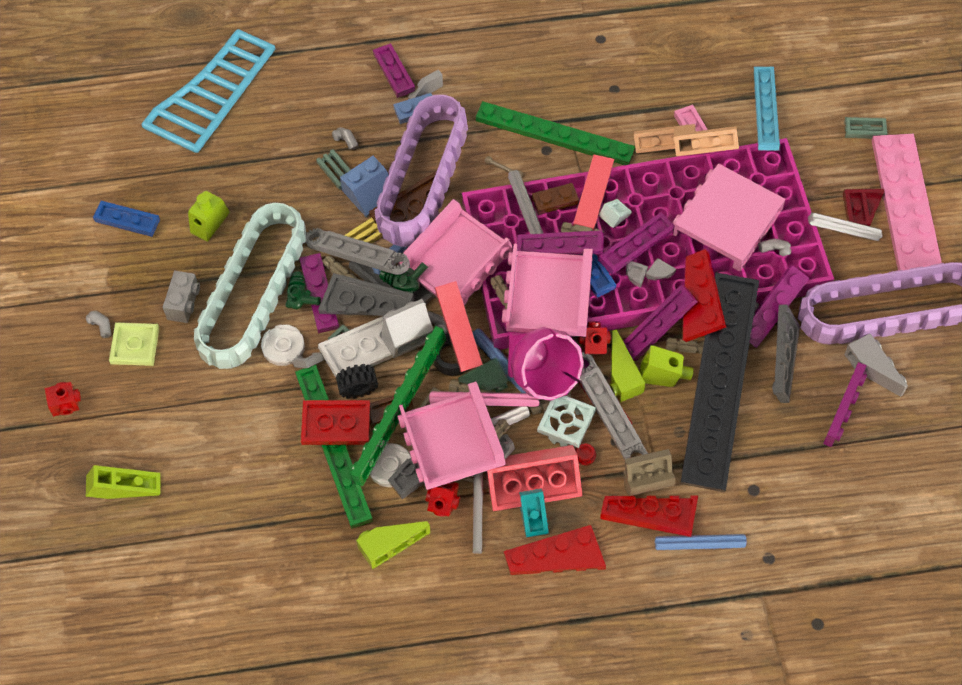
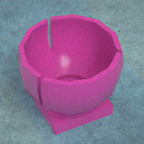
[508,327,584,401]

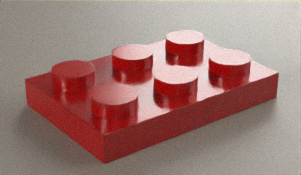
[301,400,371,445]

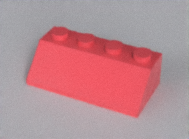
[486,445,582,511]

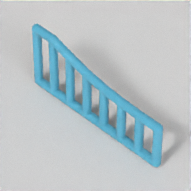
[142,29,275,153]

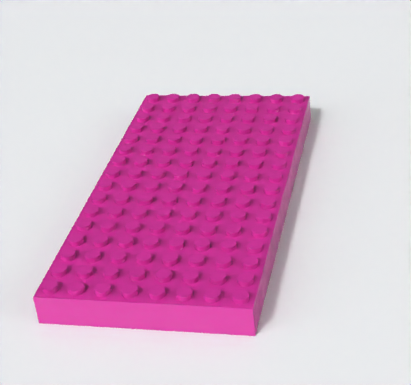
[462,138,834,350]

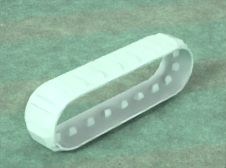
[194,203,306,369]

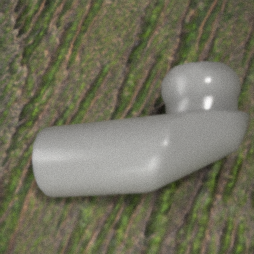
[332,127,359,150]
[758,239,791,256]

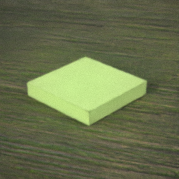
[109,322,159,366]

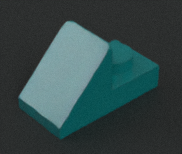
[519,488,549,537]

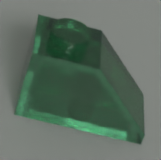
[458,357,512,393]

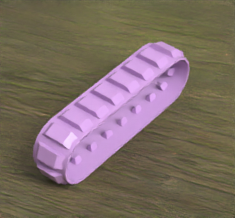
[375,95,468,247]
[798,262,962,345]

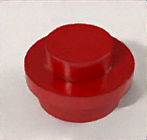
[575,443,596,466]

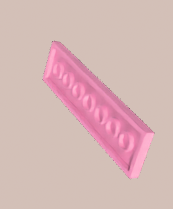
[872,134,942,270]

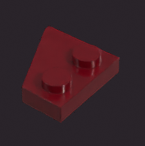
[843,189,884,226]

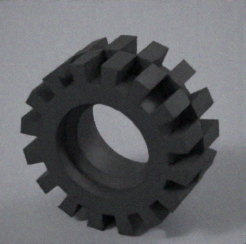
[336,364,378,399]

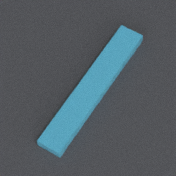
[753,67,780,150]

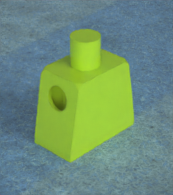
[188,191,230,242]
[640,345,693,387]

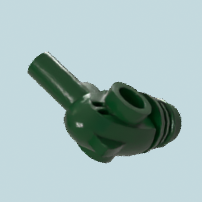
[379,262,428,294]
[285,271,321,310]

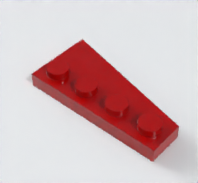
[683,249,726,342]
[600,495,698,537]
[503,525,606,575]

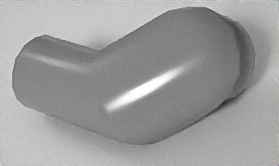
[86,311,112,338]
[427,311,448,334]

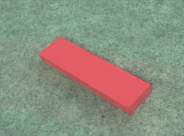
[573,155,614,230]
[434,281,483,372]

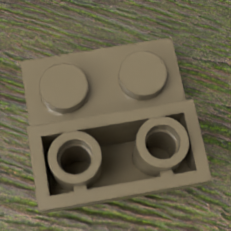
[623,449,675,496]

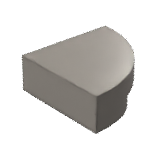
[645,258,676,280]
[626,261,648,288]
[292,352,324,368]

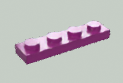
[598,212,675,275]
[517,230,604,255]
[300,253,339,334]
[749,265,809,348]
[623,285,698,361]
[823,362,867,447]

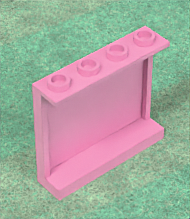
[673,163,785,271]
[398,199,513,305]
[502,244,593,337]
[397,382,506,490]

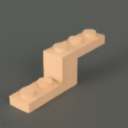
[634,124,739,156]

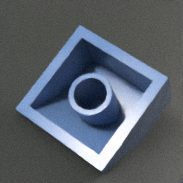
[340,156,399,218]

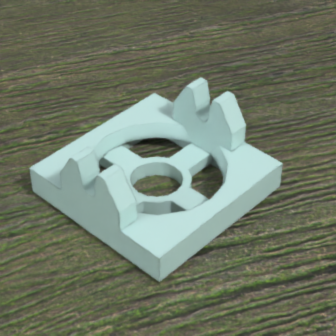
[537,395,596,448]

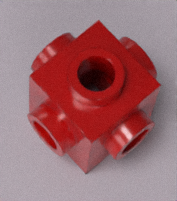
[578,321,610,354]
[44,382,81,417]
[425,482,460,517]

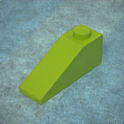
[609,330,646,402]
[86,465,160,499]
[356,521,431,570]

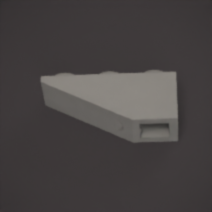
[844,334,908,397]

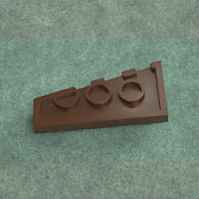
[369,171,450,223]

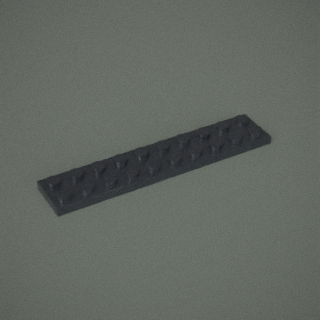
[680,272,759,492]

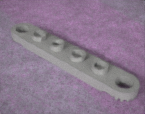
[306,228,410,275]
[579,352,648,459]

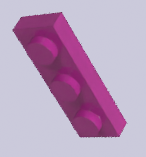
[373,43,415,98]

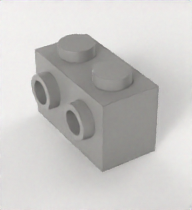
[162,271,200,323]

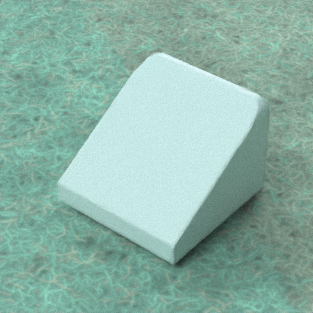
[599,199,632,228]

